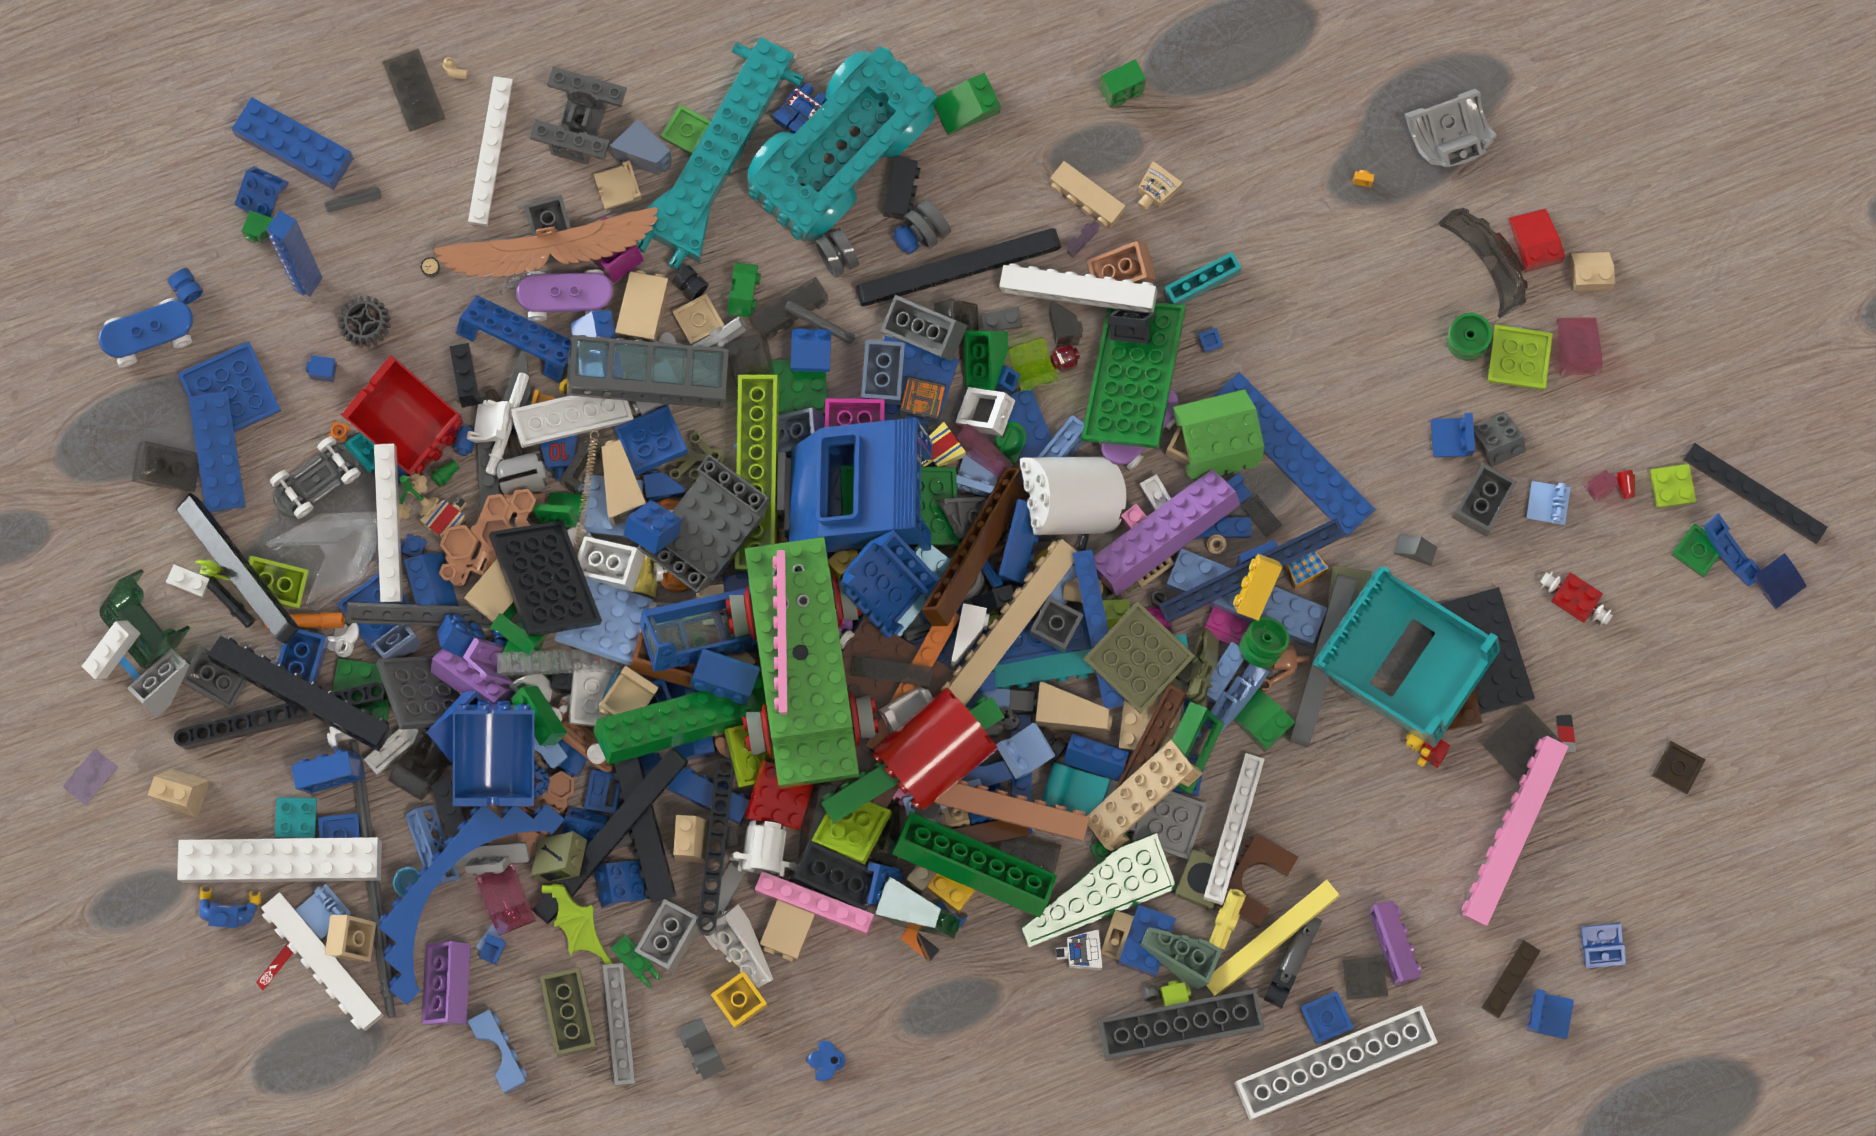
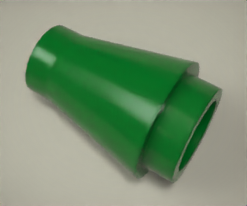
[430,460,460,487]

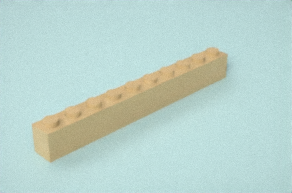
[940,539,1077,706]

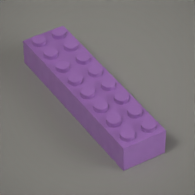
[1094,469,1240,596]

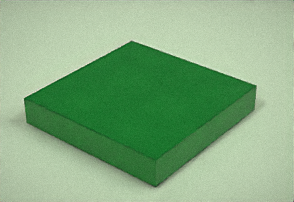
[1671,523,1720,577]

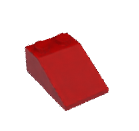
[1509,209,1566,272]

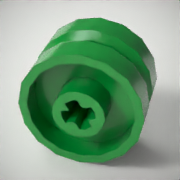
[1446,313,1492,361]
[1239,617,1290,668]

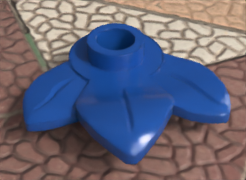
[806,1041,846,1081]

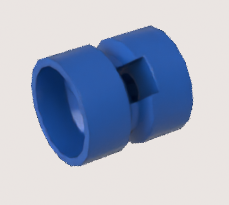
[167,268,204,304]

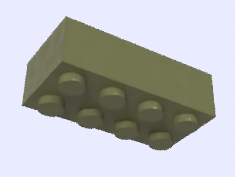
[540,968,598,1058]

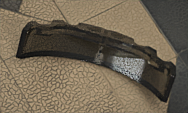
[1438,208,1528,319]

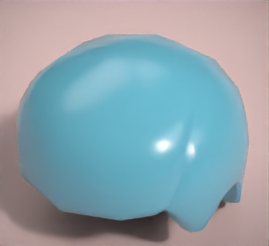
[392,867,420,897]

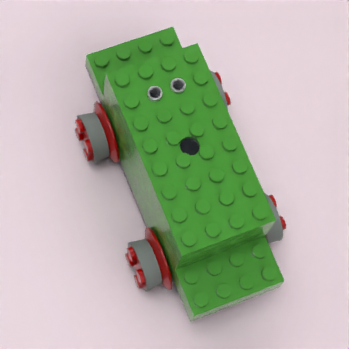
[726,537,879,789]

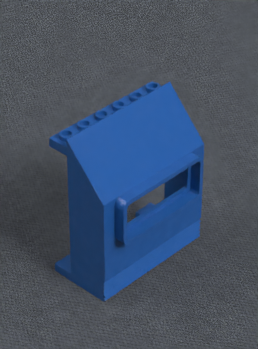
[789,418,932,553]

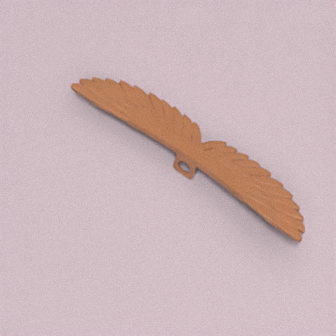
[433,207,658,278]

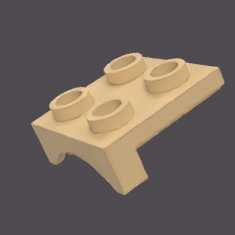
[594,160,642,211]

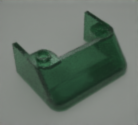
[99,569,190,669]

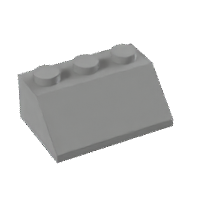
[635,899,703,975]

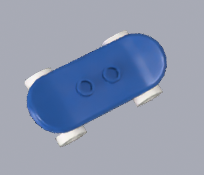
[98,298,193,367]

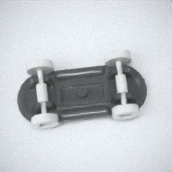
[270,436,361,519]

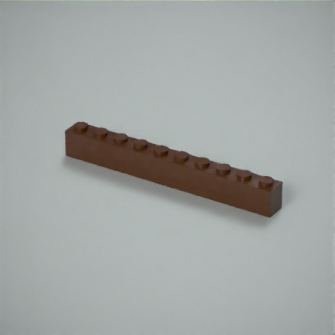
[921,468,1028,626]

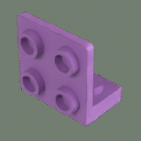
[463,638,513,685]

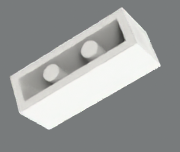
[82,621,141,679]

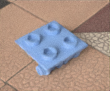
[1526,481,1571,525]
[295,884,352,940]

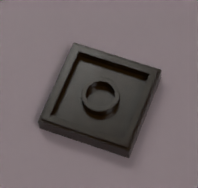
[1652,741,1706,795]

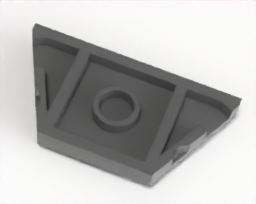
[939,497,988,538]

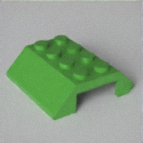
[1172,389,1264,482]

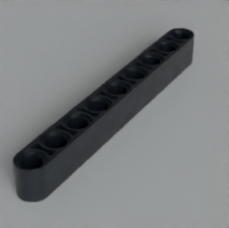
[698,758,734,936]

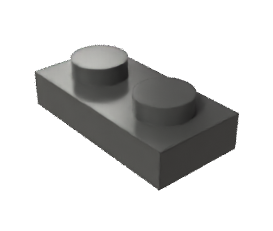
[981,307,1023,331]

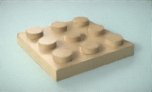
[1119,692,1184,752]

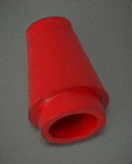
[1616,470,1635,499]

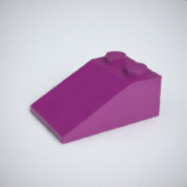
[592,216,644,283]

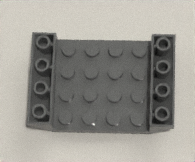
[637,454,770,593]

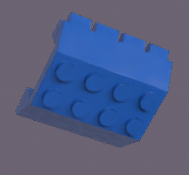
[842,530,939,639]

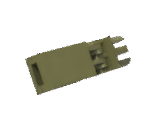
[1185,628,1219,706]

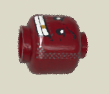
[1050,344,1080,372]

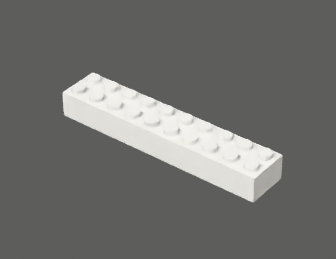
[177,837,382,883]
[1234,1005,1438,1121]

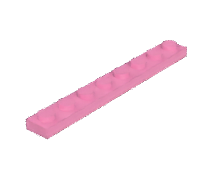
[773,550,788,715]

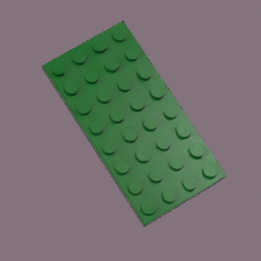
[1081,303,1186,449]

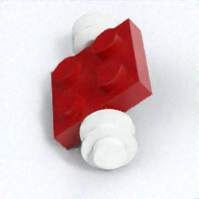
[1540,571,1613,626]

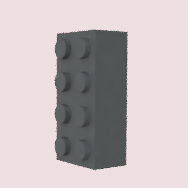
[880,295,967,361]

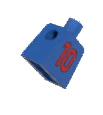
[540,435,578,481]

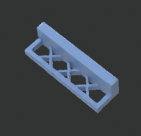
[1038,415,1085,457]
[405,805,461,889]

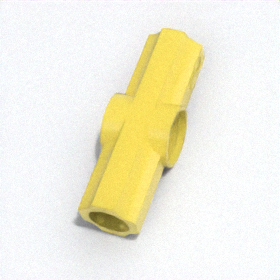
[1209,889,1246,949]

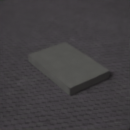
[777,452,786,519]

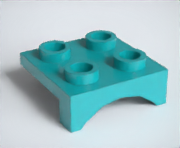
[275,798,317,839]

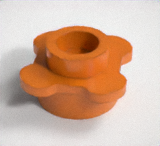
[328,422,350,443]

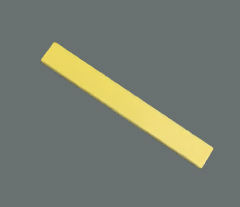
[1206,880,1340,996]

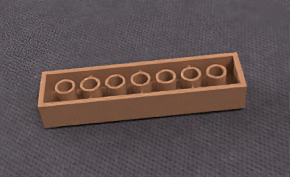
[934,780,1089,841]

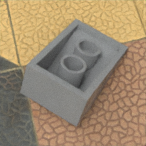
[127,648,190,718]

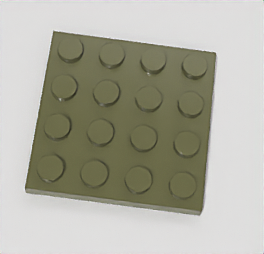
[1083,601,1195,714]

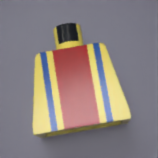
[921,422,966,467]

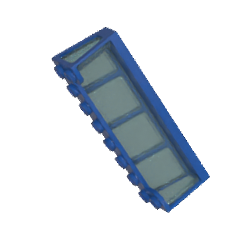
[640,587,759,672]

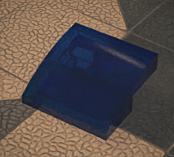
[1753,553,1807,610]

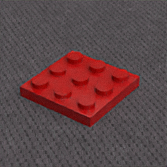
[745,759,814,830]

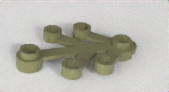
[658,432,725,482]

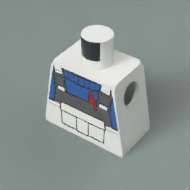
[1056,930,1102,970]

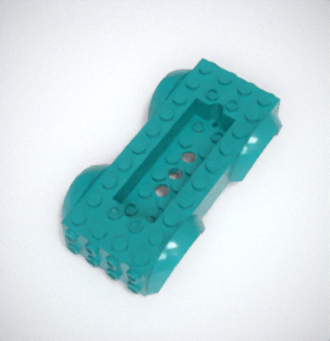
[747,46,937,242]

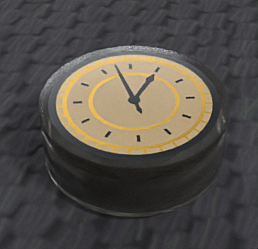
[420,257,440,278]

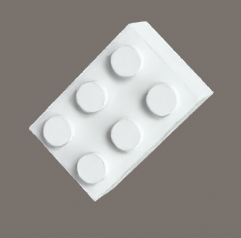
[577,536,645,592]

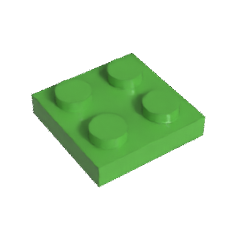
[661,104,711,155]

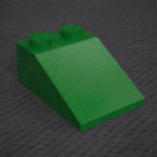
[934,73,1001,135]
[964,330,1008,391]
[1233,688,1295,752]

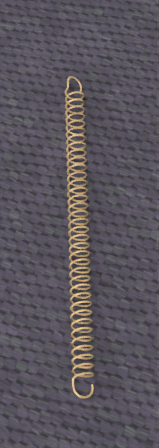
[574,431,599,555]

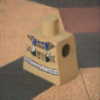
[1137,161,1183,210]

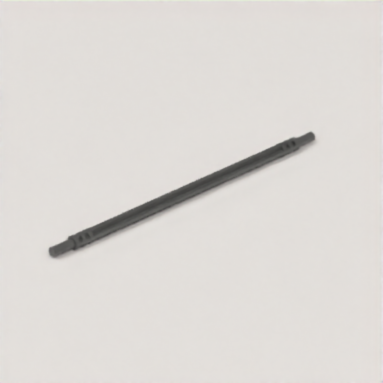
[351,742,396,1018]

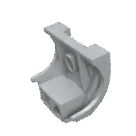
[1405,89,1497,167]

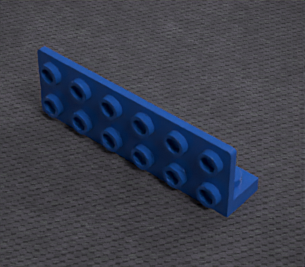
[456,296,571,383]

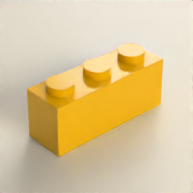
[1233,554,1282,621]

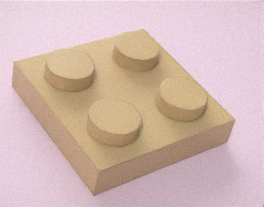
[672,294,725,345]

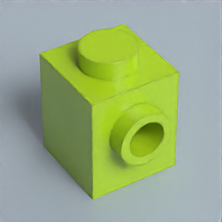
[1160,980,1192,1006]

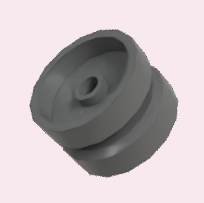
[903,200,951,249]
[815,228,859,278]

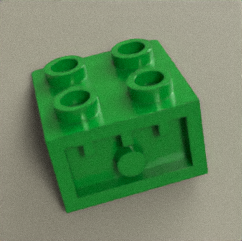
[533,492,587,528]

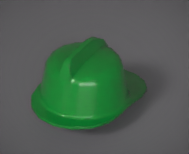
[990,422,1027,467]

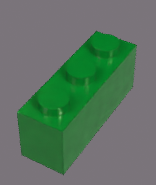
[511,686,568,746]

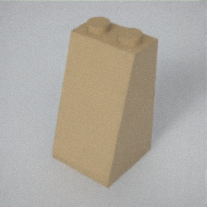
[615,270,669,342]
[602,440,646,527]
[464,559,514,622]
[1035,682,1112,736]
[148,769,210,818]

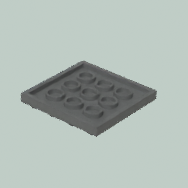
[376,656,462,730]

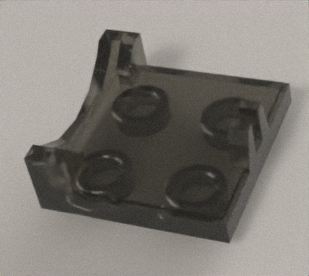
[1343,955,1388,1000]

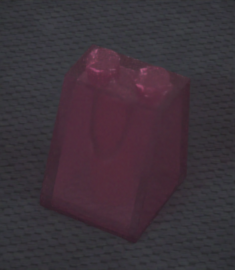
[476,863,536,936]

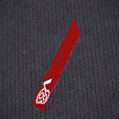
[256,923,312,991]

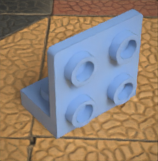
[956,451,1002,497]
[996,723,1055,779]

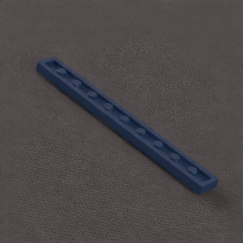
[1159,518,1346,624]

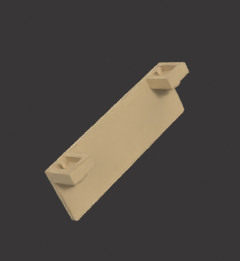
[1087,740,1203,852]

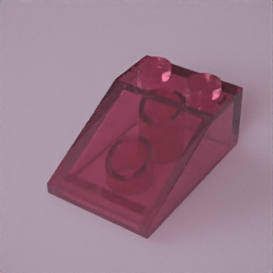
[1557,318,1602,375]

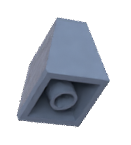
[610,119,672,175]

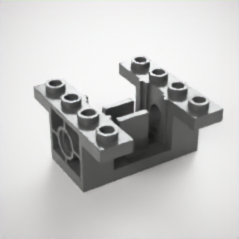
[530,67,627,165]

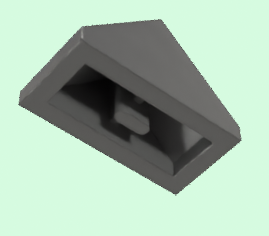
[1394,535,1437,566]

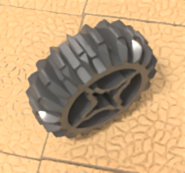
[338,296,391,348]

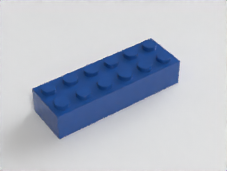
[232,97,354,190]

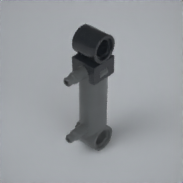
[1264,917,1322,1009]

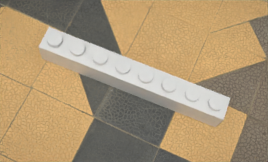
[999,264,1157,313]
[374,444,403,604]
[261,892,384,1031]

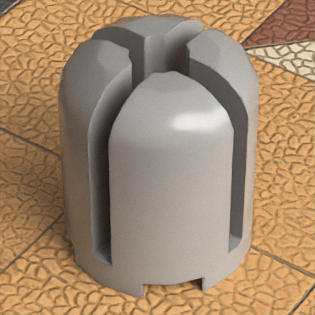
[497,450,550,495]

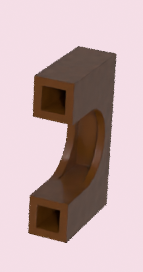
[1217,833,1298,929]

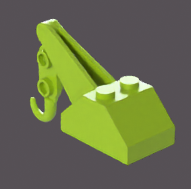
[195,556,309,609]

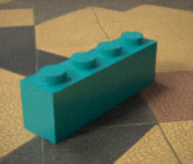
[1163,252,1242,305]

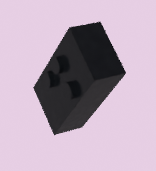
[790,841,874,911]

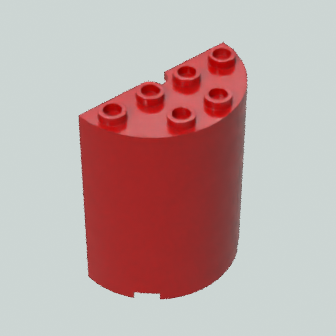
[341,355,463,475]
[872,687,998,811]

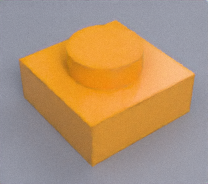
[1352,170,1374,188]

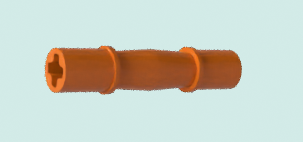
[264,612,345,630]

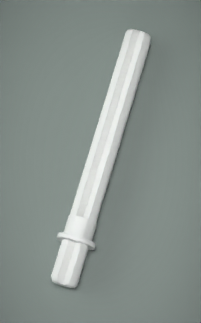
[486,373,529,475]

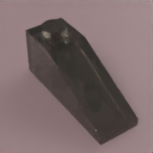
[870,804,900,867]

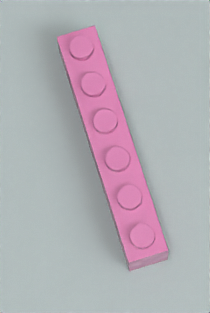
[755,871,874,936]

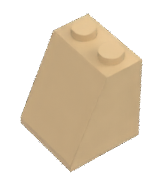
[673,815,718,864]

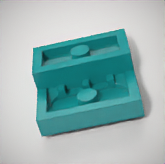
[344,432,375,473]

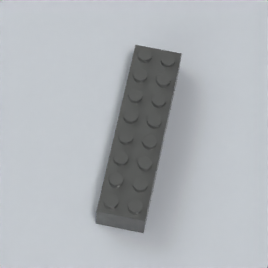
[1097,989,1265,1062]

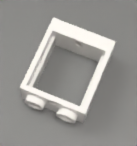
[955,387,1015,436]

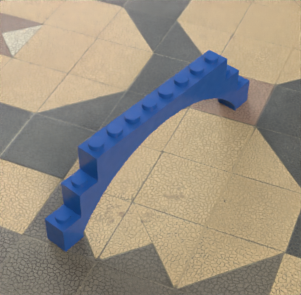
[378,804,565,1005]

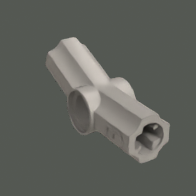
[691,316,749,361]

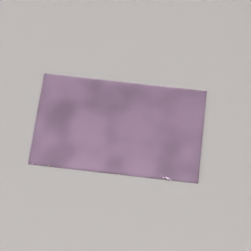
[62,749,117,805]

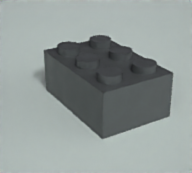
[524,195,571,264]
[1452,463,1517,537]

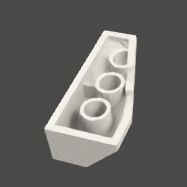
[702,904,773,988]

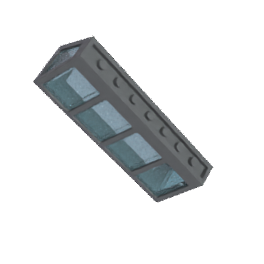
[567,335,729,409]

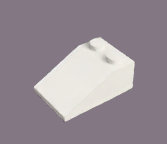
[950,603,989,669]

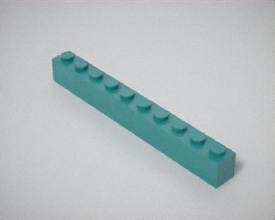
[993,634,1189,689]

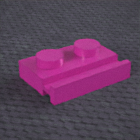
[1204,607,1250,646]

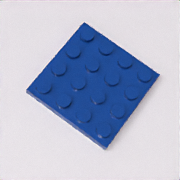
[178,342,281,433]

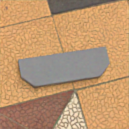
[712,861,746,913]

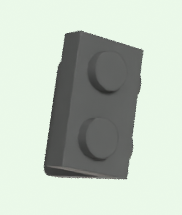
[1474,413,1526,467]

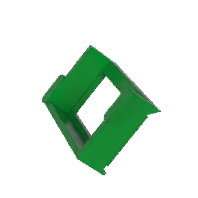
[489,603,549,657]
[1172,702,1225,795]

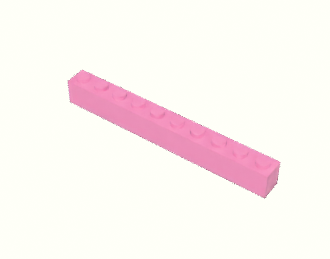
[1461,736,1569,927]

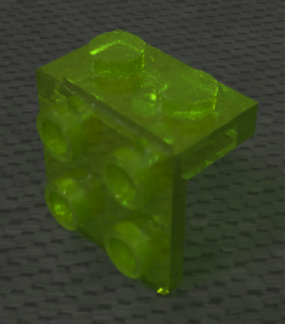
[1008,337,1058,391]

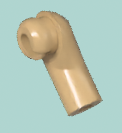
[442,57,468,79]

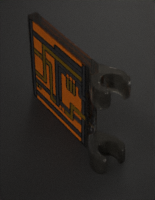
[897,376,946,435]

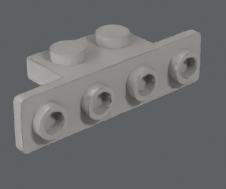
[455,842,530,875]

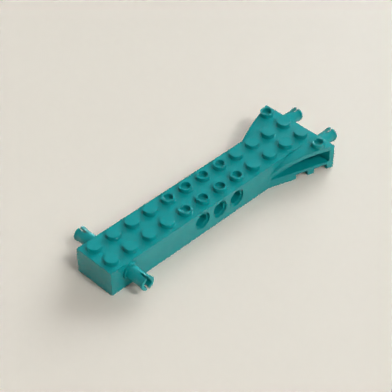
[637,37,805,271]

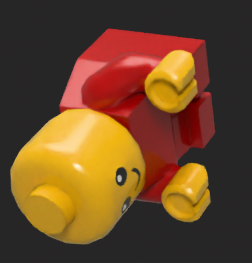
[1405,732,1451,768]

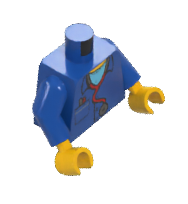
[199,887,261,928]

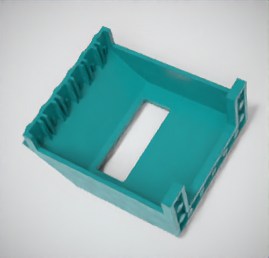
[1312,566,1500,748]

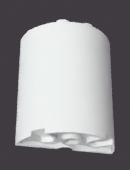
[1020,457,1126,535]

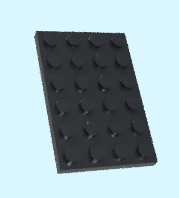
[489,520,602,636]
[1430,587,1535,715]

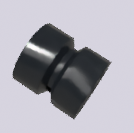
[672,265,709,301]
[1042,727,1068,764]

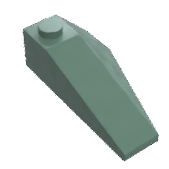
[1141,927,1222,990]

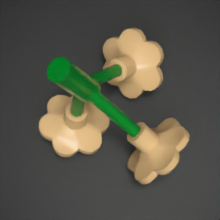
[399,474,439,520]

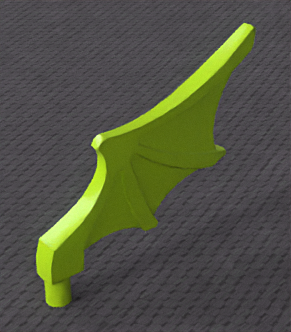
[542,884,614,965]

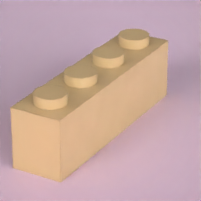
[1049,161,1125,229]

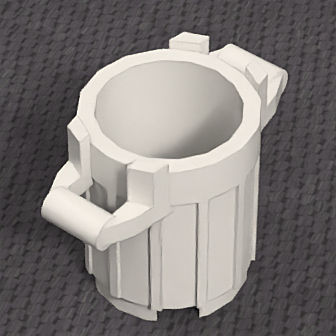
[728,820,796,878]

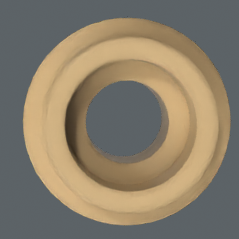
[1207,534,1227,554]

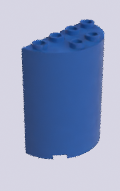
[453,701,534,806]

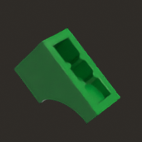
[241,210,274,243]

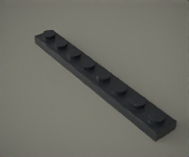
[1684,443,1828,544]

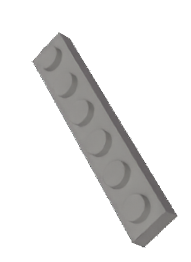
[603,963,635,1086]

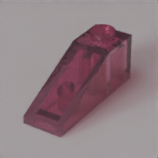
[956,424,1013,478]

